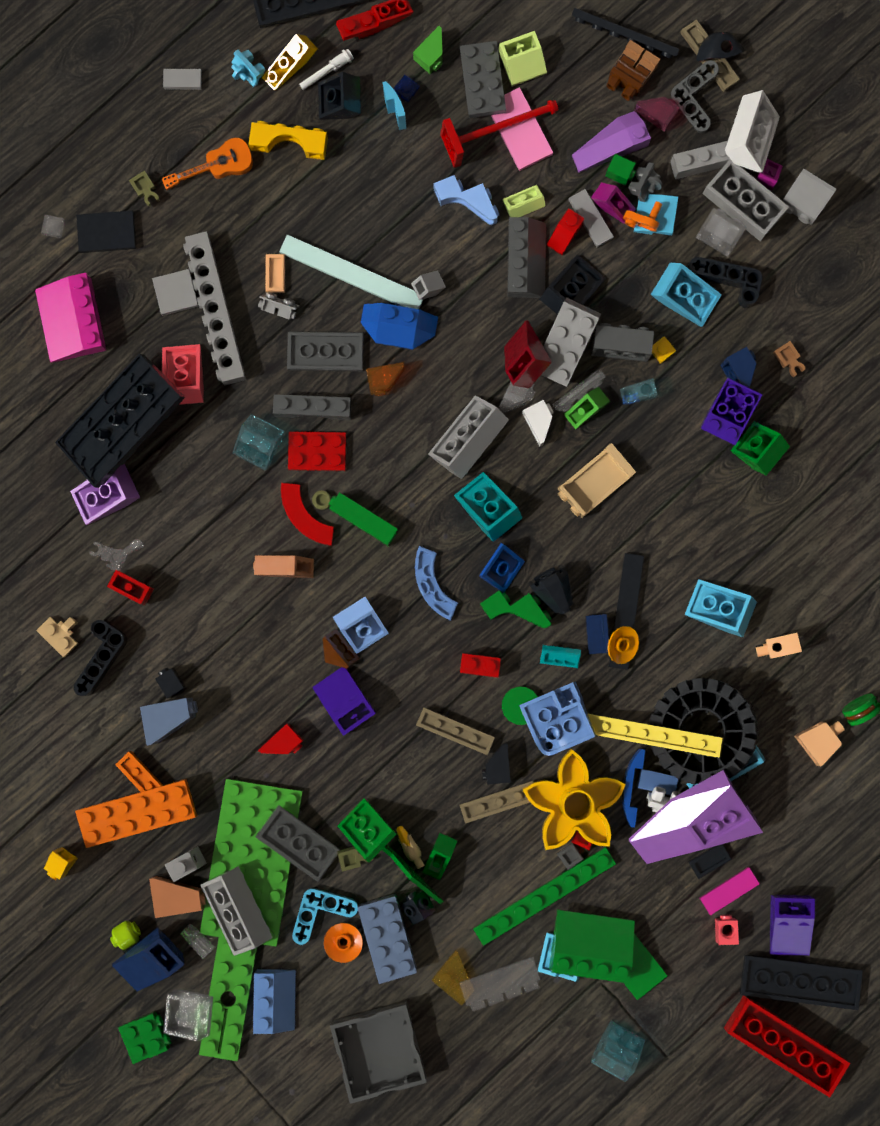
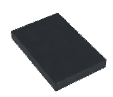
[76,210,136,253]

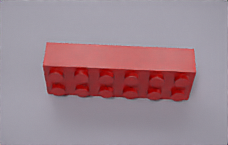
[724,995,850,1098]

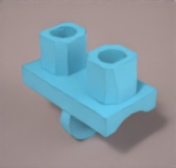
[231,50,265,87]

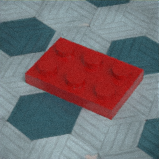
[288,432,346,471]

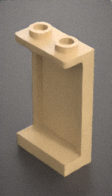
[558,443,636,518]

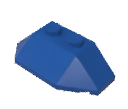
[361,303,438,350]

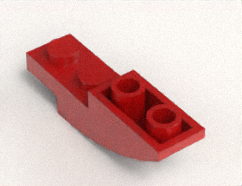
[336,0,413,41]

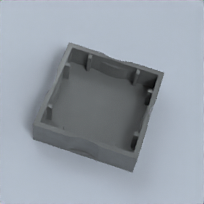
[330,1000,427,1104]

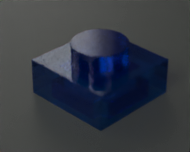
[393,75,420,102]

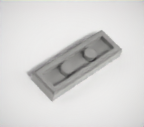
[569,189,614,247]

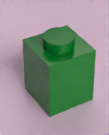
[605,154,636,186]

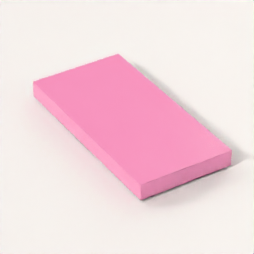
[491,87,553,171]

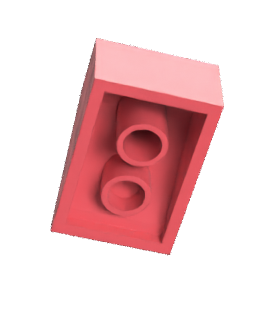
[162,344,204,405]

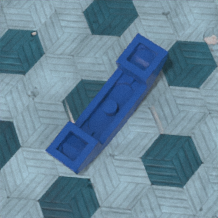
[622,749,645,828]

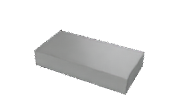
[163,69,202,90]

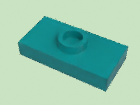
[540,645,581,668]

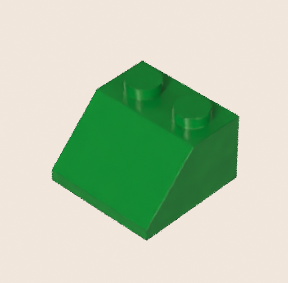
[730,422,790,476]

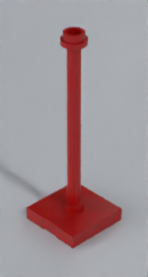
[440,100,558,168]

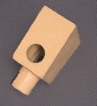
[755,633,802,659]
[794,721,845,767]

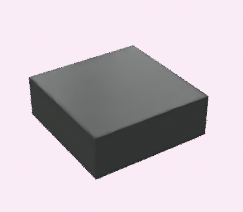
[556,843,584,870]

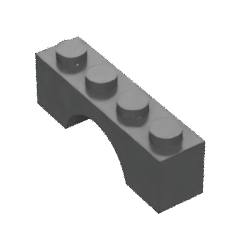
[273,394,352,420]

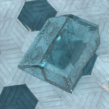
[232,414,285,471]
[591,1021,645,1082]

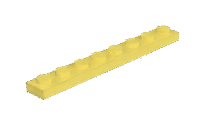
[587,713,723,758]

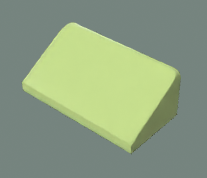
[502,185,545,217]

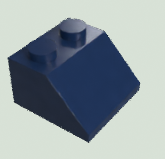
[720,347,756,388]

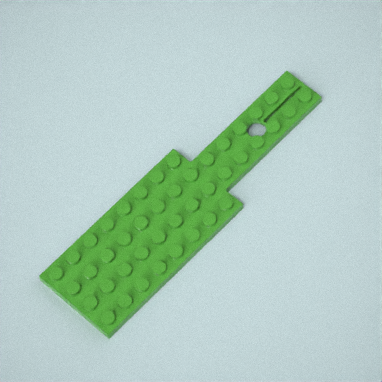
[199,779,303,1061]

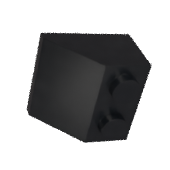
[318,72,361,120]

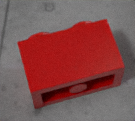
[107,570,154,606]
[460,653,501,678]

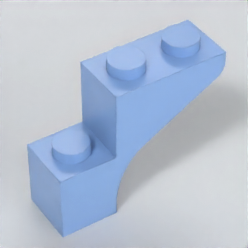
[433,175,499,225]

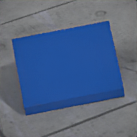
[479,543,525,592]

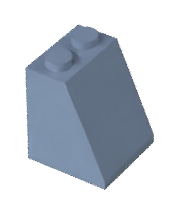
[140,698,198,746]

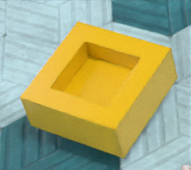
[652,336,676,364]

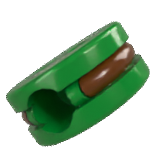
[842,693,880,726]

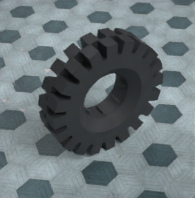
[649,678,759,785]

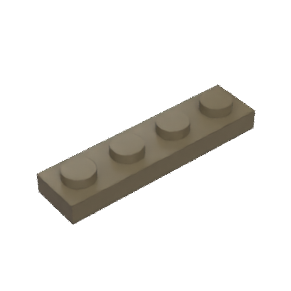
[680,19,740,92]
[416,707,495,755]
[459,780,533,824]

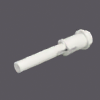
[299,49,354,90]

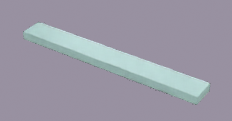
[279,235,423,309]

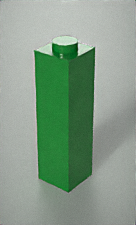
[329,492,398,546]

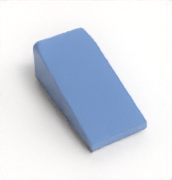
[637,769,678,795]

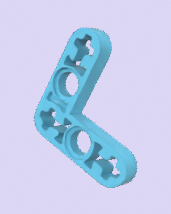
[292,888,358,945]

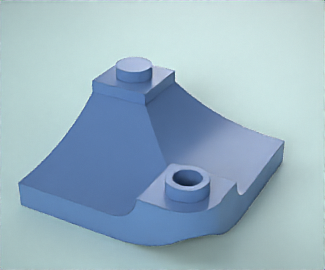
[519,682,596,756]

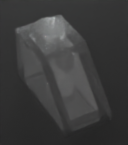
[498,382,536,413]

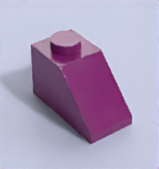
[591,182,636,224]

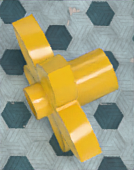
[522,749,626,850]

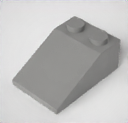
[782,169,836,225]

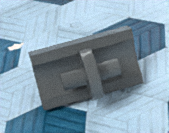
[628,163,663,202]

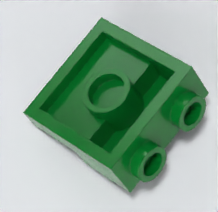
[118,1011,171,1064]

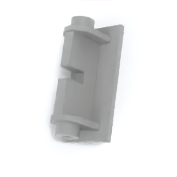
[258,292,300,320]

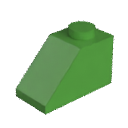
[413,26,443,74]
[564,387,610,429]

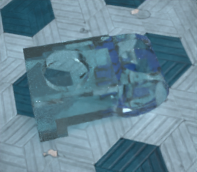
[620,378,658,405]

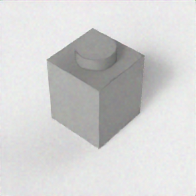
[411,270,446,300]

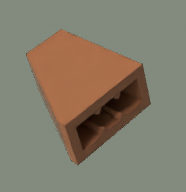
[253,556,314,578]
[149,876,206,918]

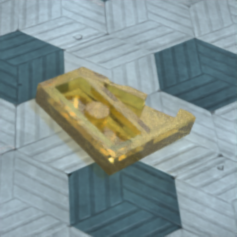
[432,950,474,1006]

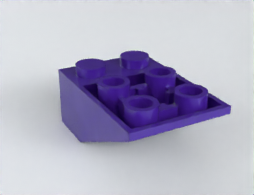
[701,377,763,445]
[312,667,376,736]
[770,895,815,956]

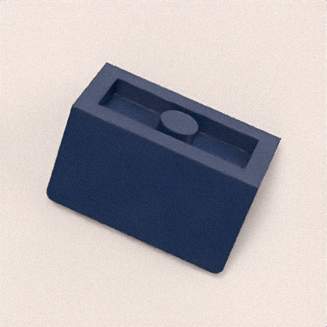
[585,614,609,654]

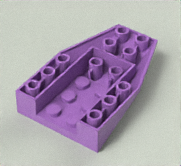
[629,770,763,864]

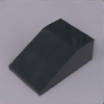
[539,255,606,315]

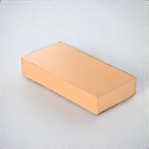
[266,254,285,293]

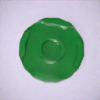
[502,687,538,725]

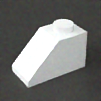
[522,400,553,447]

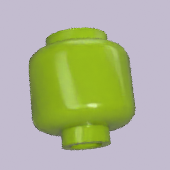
[110,920,141,950]

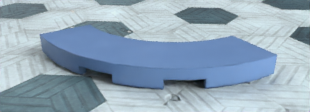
[415,546,458,621]

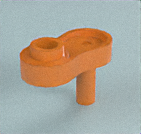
[623,201,663,232]

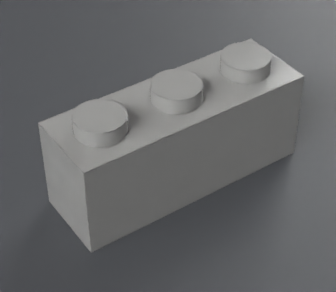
[670,141,730,179]

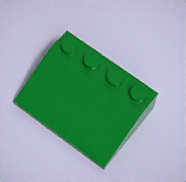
[549,909,635,984]

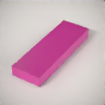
[699,867,759,915]

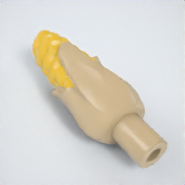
[396,826,425,869]

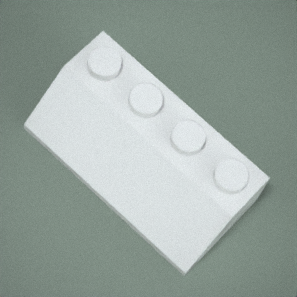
[725,90,780,173]

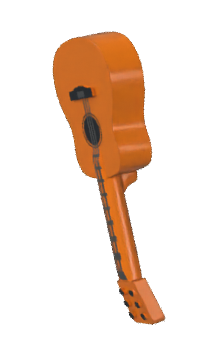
[162,138,253,190]

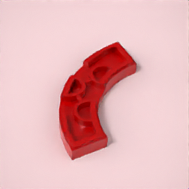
[281,483,334,546]

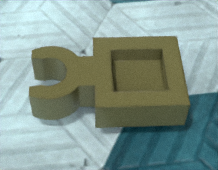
[129,171,160,207]
[337,847,373,872]

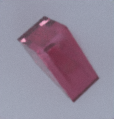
[634,97,680,132]

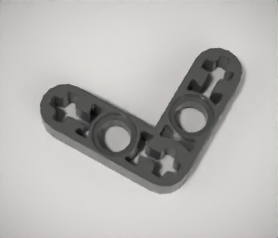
[671,60,719,133]

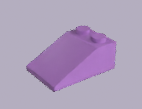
[70,464,140,525]

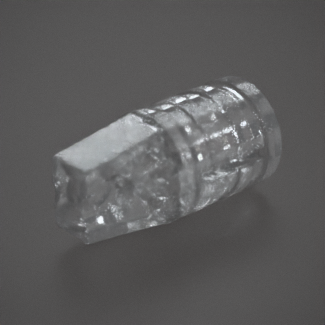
[181,924,215,959]

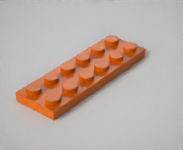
[75,779,197,848]

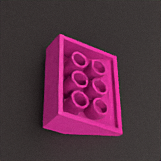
[35,273,106,363]

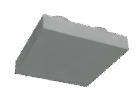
[152,269,199,316]

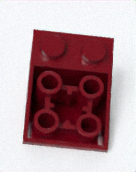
[504,320,552,388]

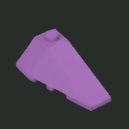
[572,111,651,173]

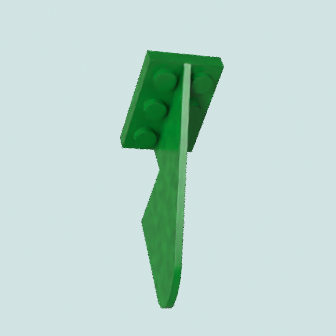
[337,798,444,904]

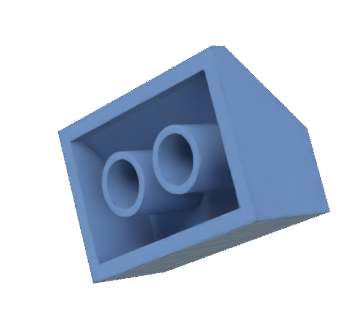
[253,969,296,1034]

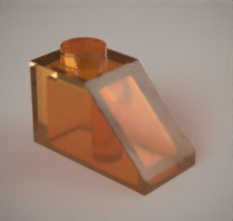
[366,362,405,396]

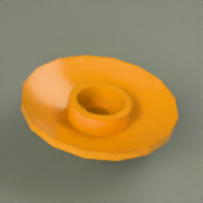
[608,626,639,664]

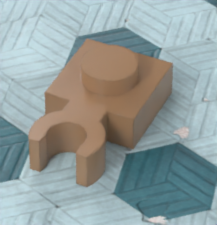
[773,341,805,377]

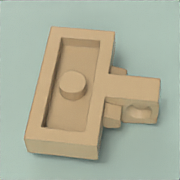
[36,617,78,657]

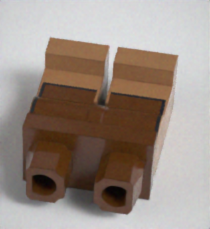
[606,40,660,101]

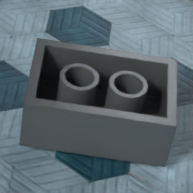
[591,323,654,362]

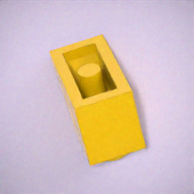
[44,847,78,880]

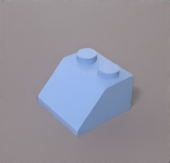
[333,597,389,654]

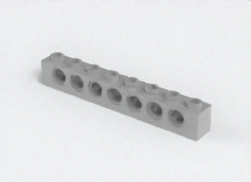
[183,231,246,386]

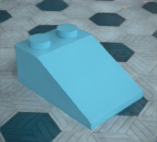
[651,263,722,327]
[685,579,757,637]

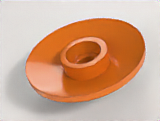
[324,923,363,963]

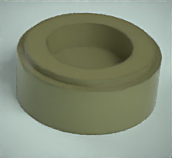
[312,490,331,510]

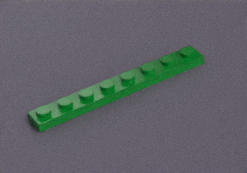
[473,847,616,946]

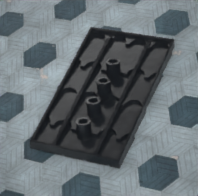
[55,354,185,488]

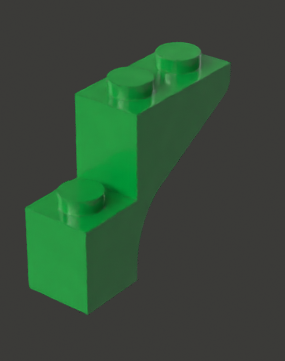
[480,591,552,628]

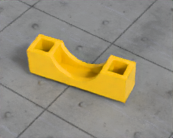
[249,121,328,160]

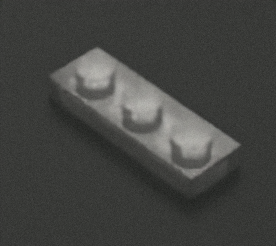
[552,370,606,412]

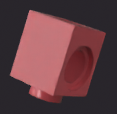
[715,915,739,945]

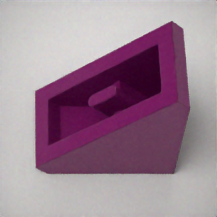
[756,159,783,191]

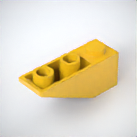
[262,34,318,91]

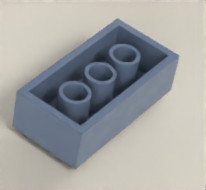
[357,893,417,984]

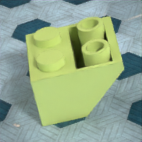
[499,31,547,86]

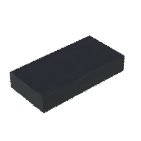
[688,844,732,879]

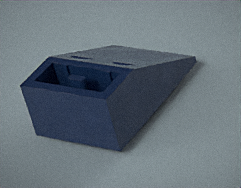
[112,928,184,991]

